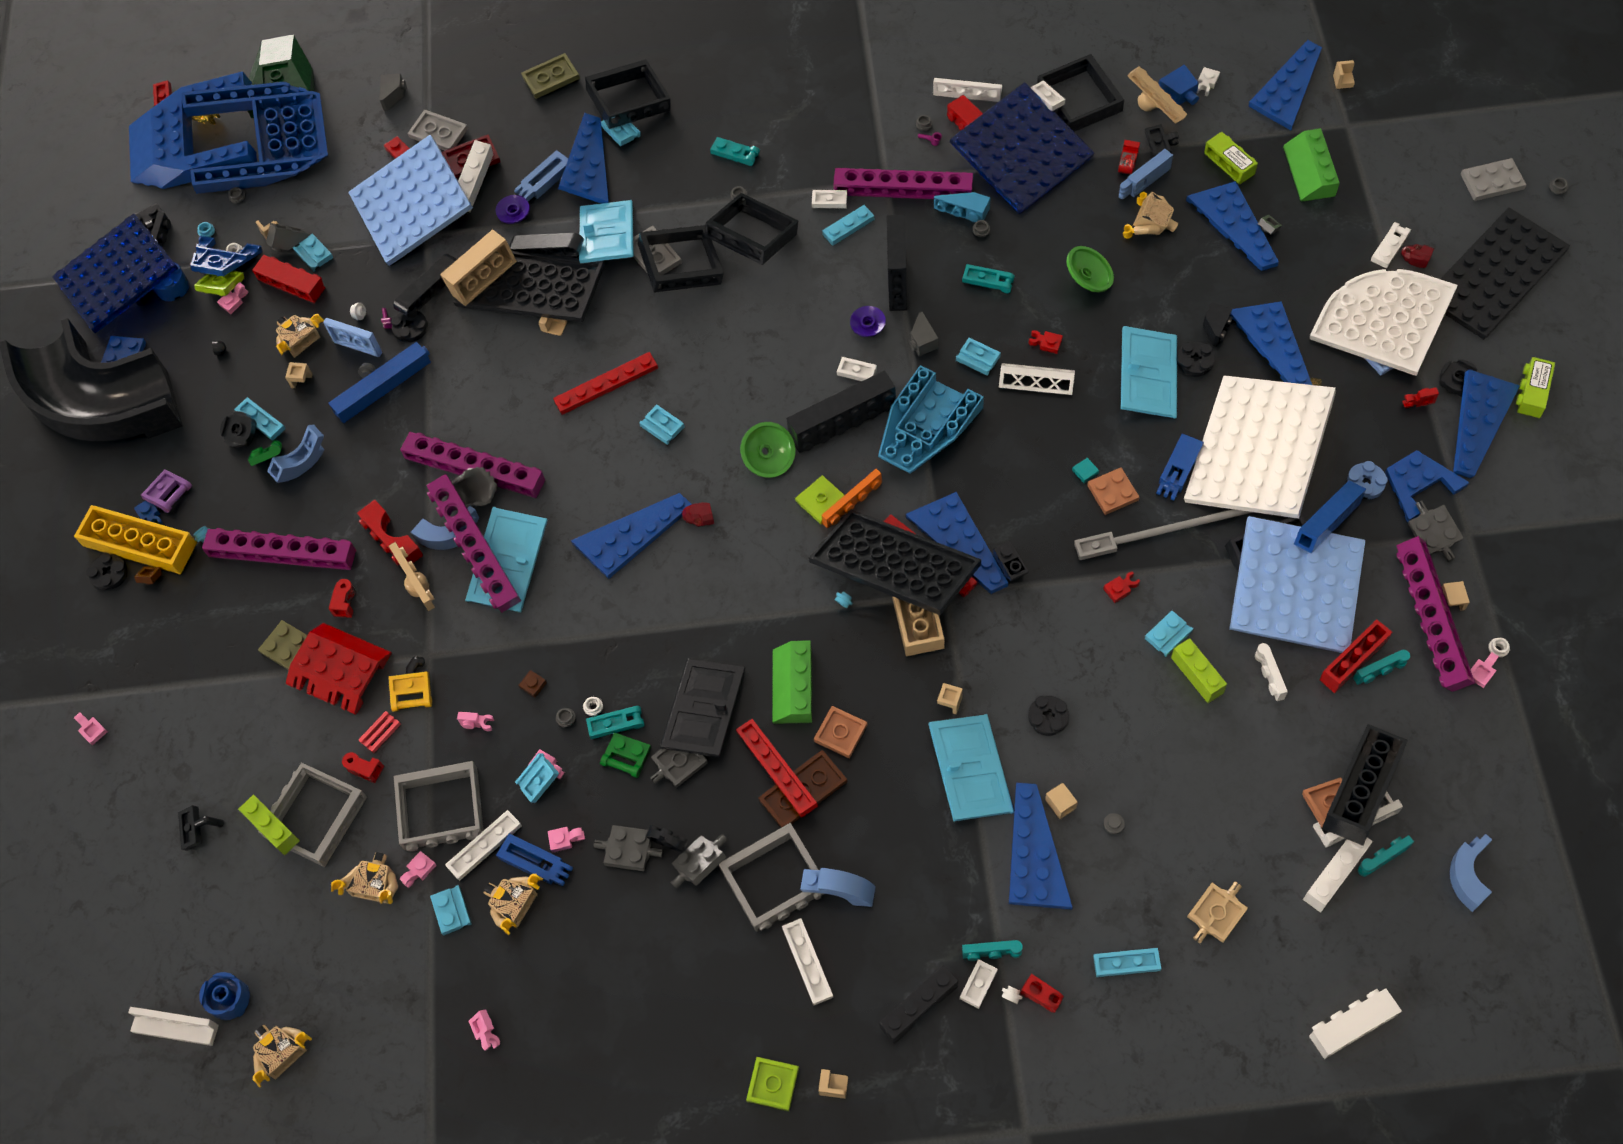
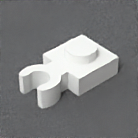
[1197,67,1220,96]

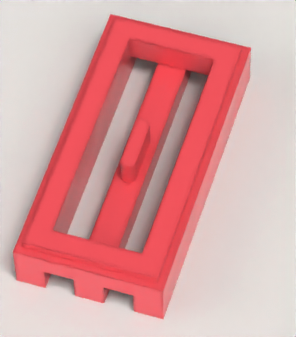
[359,711,401,753]

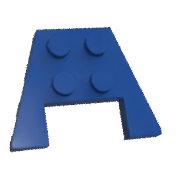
[190,236,262,276]
[1385,450,1469,522]

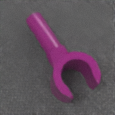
[918,132,942,146]
[381,308,392,328]

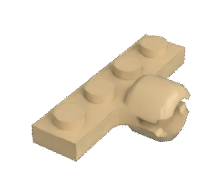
[1128,66,1187,123]
[389,542,435,611]

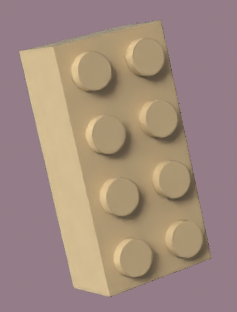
[440,229,517,306]
[892,596,944,656]

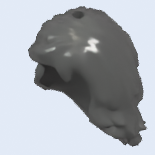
[445,467,497,509]

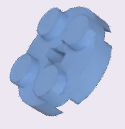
[1347,461,1388,499]

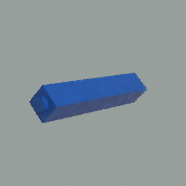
[328,342,431,423]
[1294,480,1366,553]

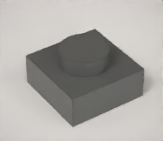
[1258,215,1282,234]

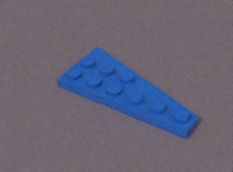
[1453,370,1520,478]
[571,493,692,579]

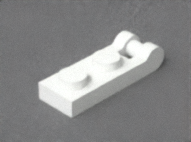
[1371,222,1411,268]
[1255,643,1288,701]

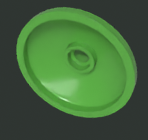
[1066,246,1114,292]
[740,422,795,478]

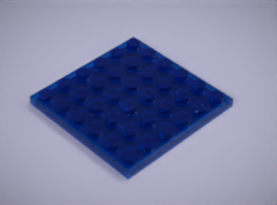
[950,82,1094,214]
[52,214,179,333]

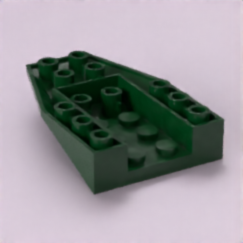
[247,34,315,118]

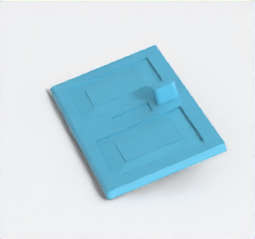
[579,200,634,263]
[1121,326,1177,419]
[465,507,548,613]
[928,714,1014,821]

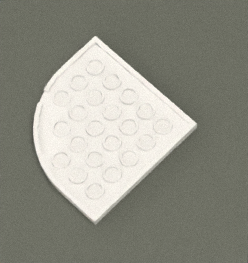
[1309,269,1458,376]

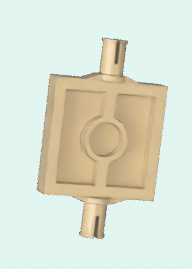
[1187,882,1248,943]

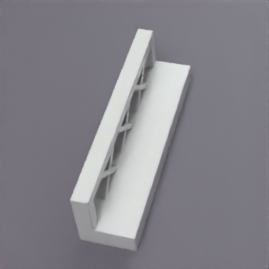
[933,78,1002,102]
[999,363,1075,395]
[1313,792,1403,848]
[128,1007,219,1046]

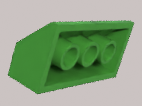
[1283,128,1340,202]
[772,641,812,724]

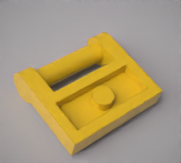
[388,672,432,712]

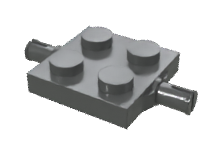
[1408,501,1464,562]
[650,749,708,788]
[594,825,663,871]
[671,834,728,889]

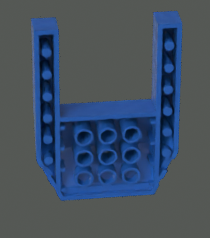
[129,71,257,189]
[181,82,328,194]

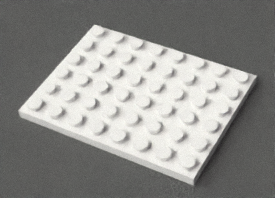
[1184,376,1336,519]

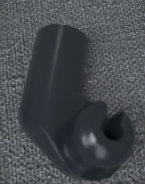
[406,656,425,674]

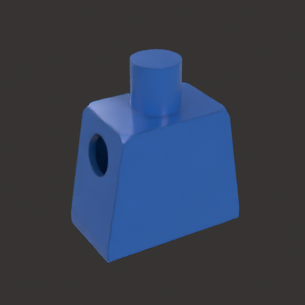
[1159,65,1199,105]

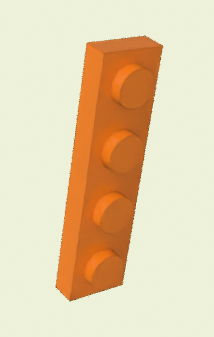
[821,469,882,529]

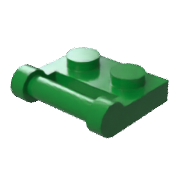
[248,440,282,466]
[600,732,651,778]

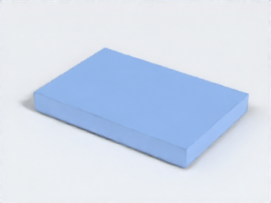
[323,318,382,357]

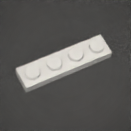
[445,810,522,881]
[782,918,834,1006]

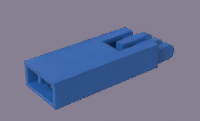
[1156,434,1204,501]
[496,833,573,886]

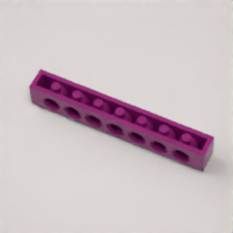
[833,168,973,199]
[400,432,545,499]
[426,474,521,613]
[202,528,356,570]
[1396,536,1475,692]

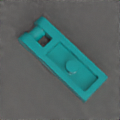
[710,137,760,166]
[962,264,1015,293]
[1353,650,1410,685]
[586,706,645,739]
[1357,835,1414,877]
[962,940,1023,961]

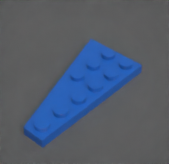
[1248,40,1322,130]
[558,113,609,204]
[1186,181,1279,271]
[1231,301,1312,385]
[905,492,1008,594]
[1009,783,1072,910]

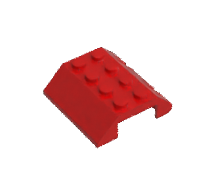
[286,623,392,715]

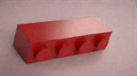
[947,95,1006,157]
[252,255,325,303]
[1319,619,1393,693]

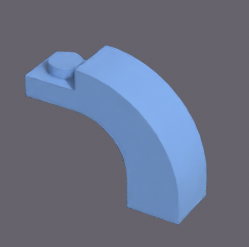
[267,425,324,483]
[411,506,479,550]
[1450,834,1492,912]
[800,868,875,907]

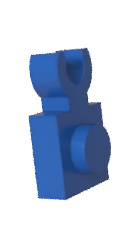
[134,501,163,525]

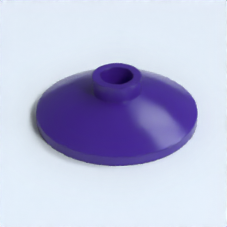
[496,195,530,224]
[850,306,886,337]

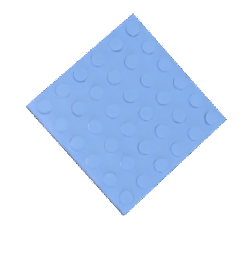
[348,135,473,266]
[1229,516,1365,653]

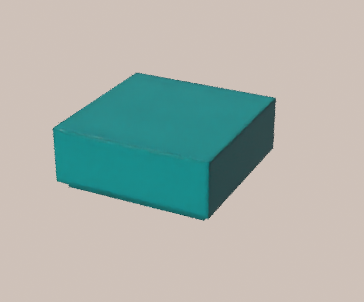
[1072,458,1099,483]

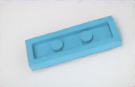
[822,205,875,246]
[234,397,286,441]
[1093,948,1161,977]

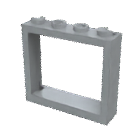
[394,761,484,851]
[258,762,367,867]
[719,823,824,932]

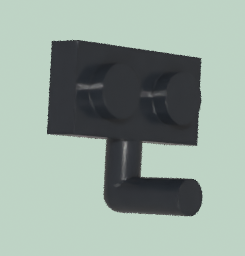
[178,805,224,851]

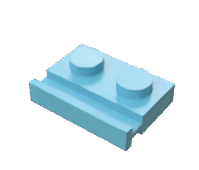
[601,117,640,146]
[293,233,333,272]
[956,338,1001,376]
[639,404,685,445]
[1145,611,1194,657]
[515,753,559,803]
[430,885,472,936]

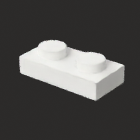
[1030,81,1065,112]
[812,190,847,208]
[837,357,877,381]
[960,959,998,1009]

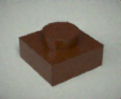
[134,566,162,584]
[519,670,547,697]

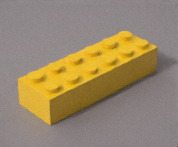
[74,505,197,574]

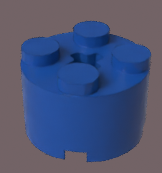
[147,260,189,301]
[199,972,250,1020]

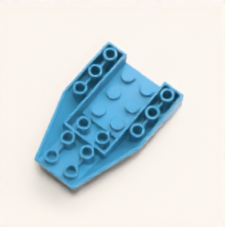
[878,365,984,474]

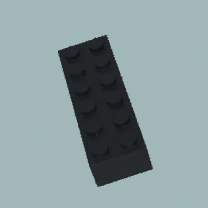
[786,370,896,453]
[1322,724,1408,846]

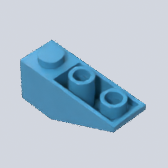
[934,192,990,222]

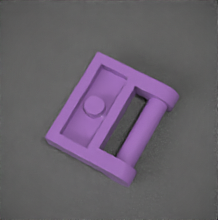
[141,469,192,513]

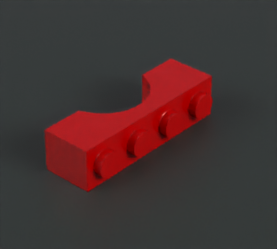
[357,500,423,566]

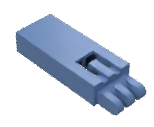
[1119,149,1173,199]
[514,150,568,201]

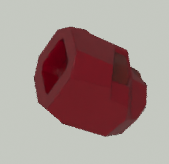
[1401,244,1435,268]
[682,502,714,527]

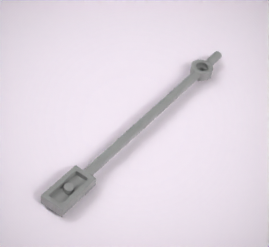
[1074,509,1253,560]

